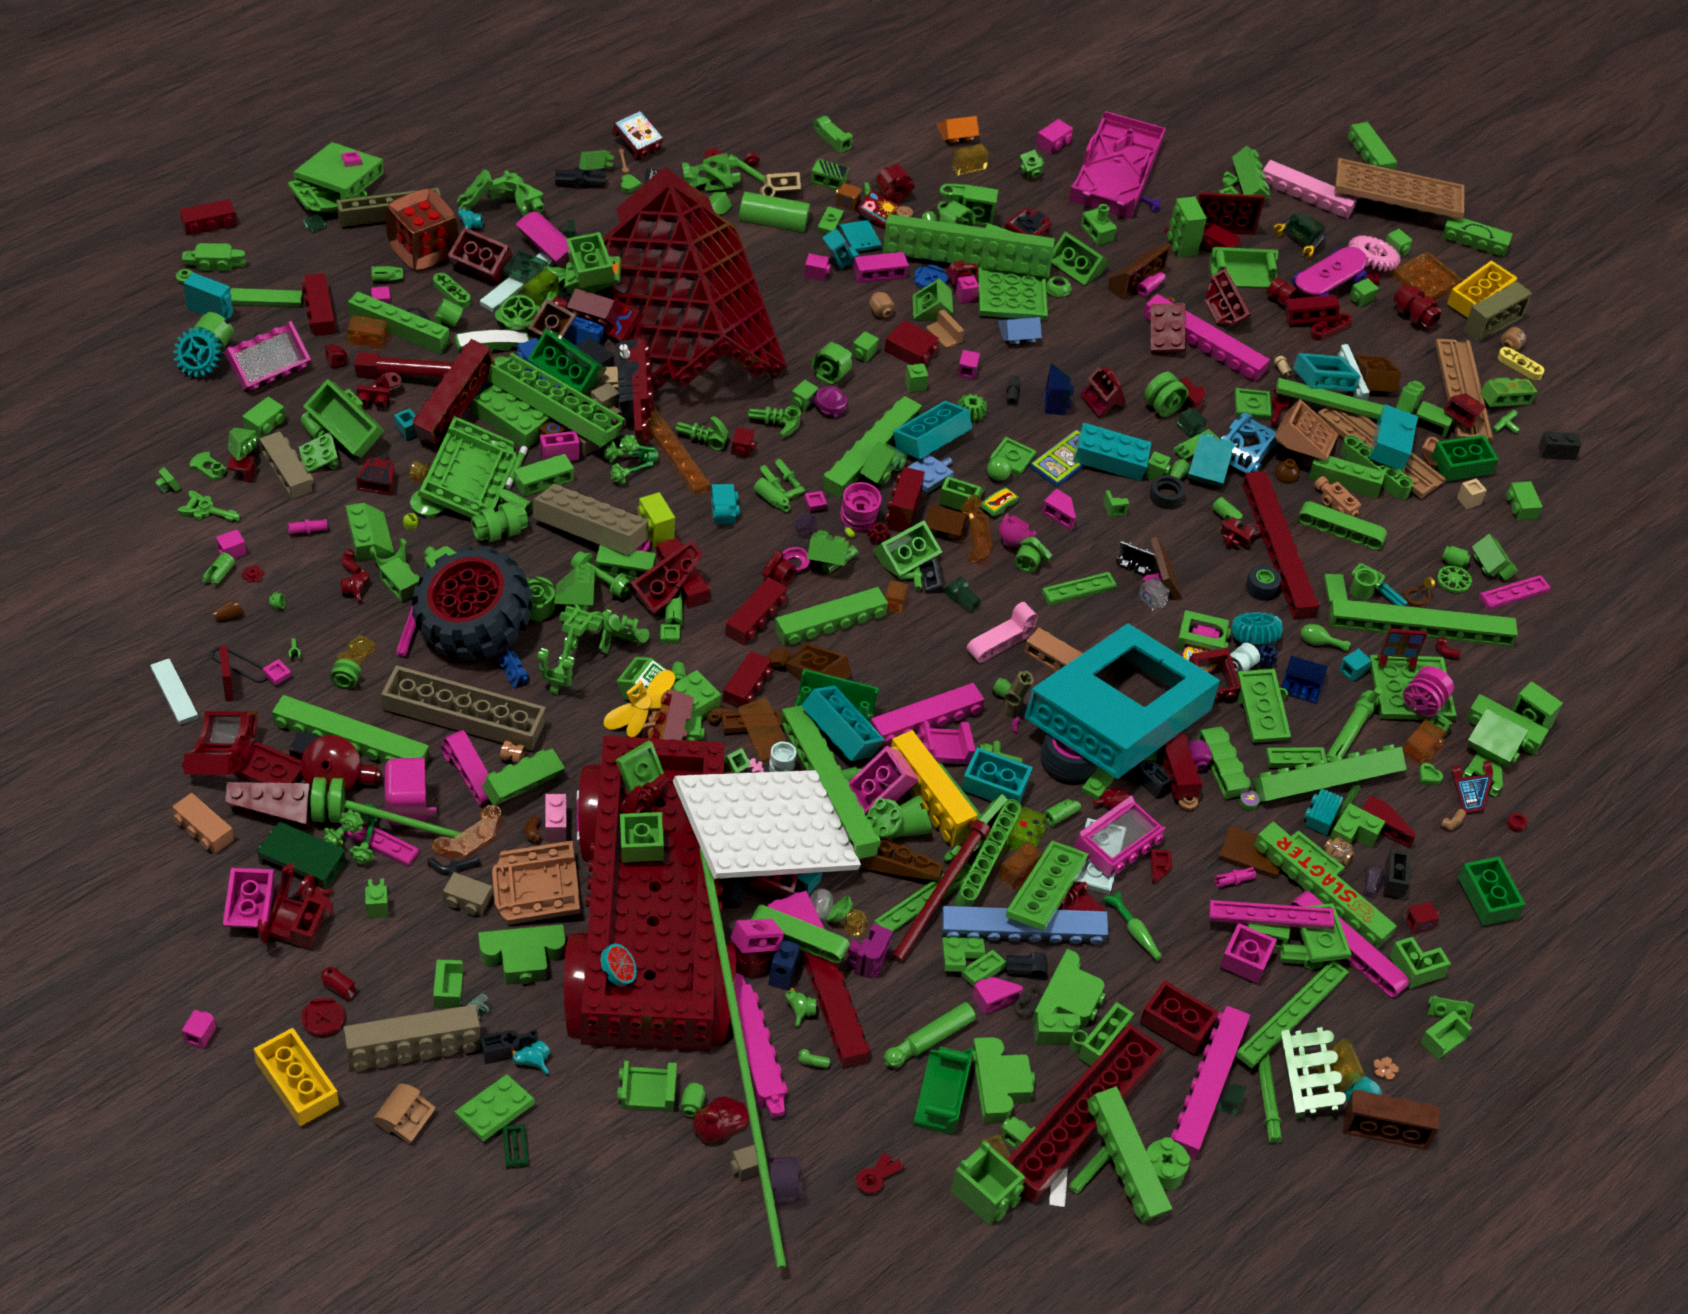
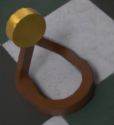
[1404,577,1435,607]

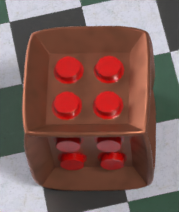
[385,188,459,270]

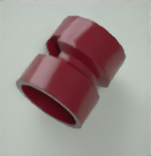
[1266,277,1298,307]

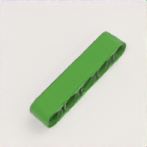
[1340,435,1413,500]
[1298,501,1387,550]
[750,905,850,963]

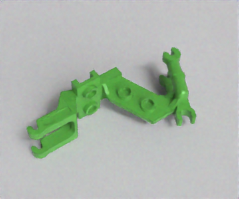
[537,604,612,696]

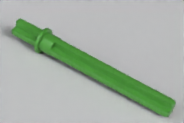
[1258,1053,1282,1143]

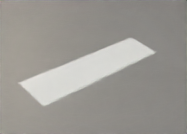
[1049,1166,1068,1207]

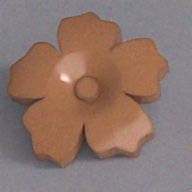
[1373,1057,1399,1081]

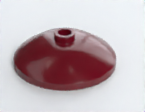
[301,735,361,792]

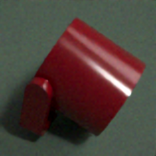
[946,261,979,287]
[761,550,797,586]

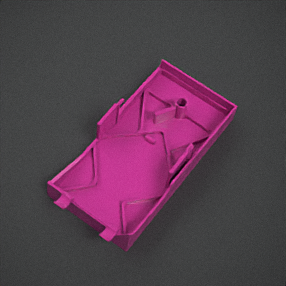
[1069,111,1166,219]

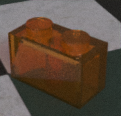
[347,315,388,348]
[1403,719,1445,765]
[998,841,1043,890]

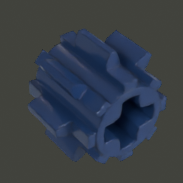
[1256,644,1278,668]

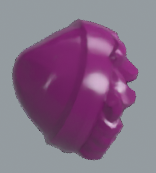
[813,386,847,418]

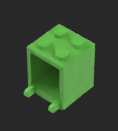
[951,1141,1025,1226]

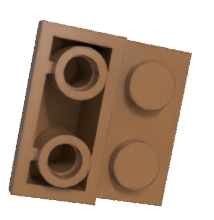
[371,1084,436,1144]

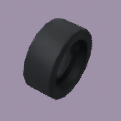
[1150,475,1185,509]

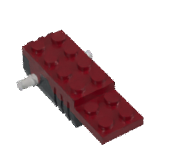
[616,338,655,450]

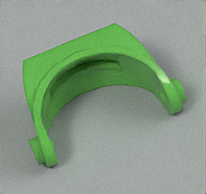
[369,538,407,567]

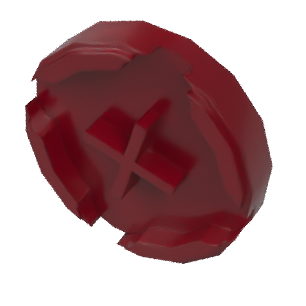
[301,997,345,1038]

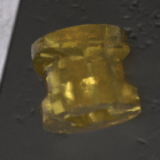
[410,460,430,481]
[844,909,866,935]

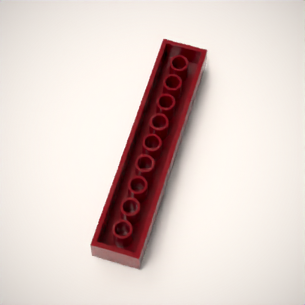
[1007,1023,1164,1204]

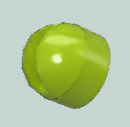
[403,513,418,529]

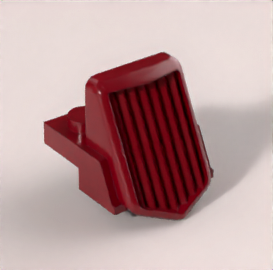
[1080,366,1126,418]

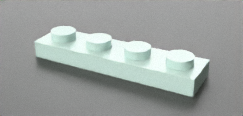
[1338,344,1369,401]

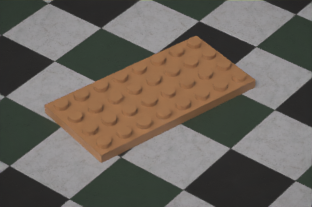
[1334,158,1464,219]

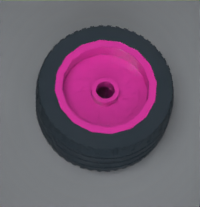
[1041,733,1097,782]

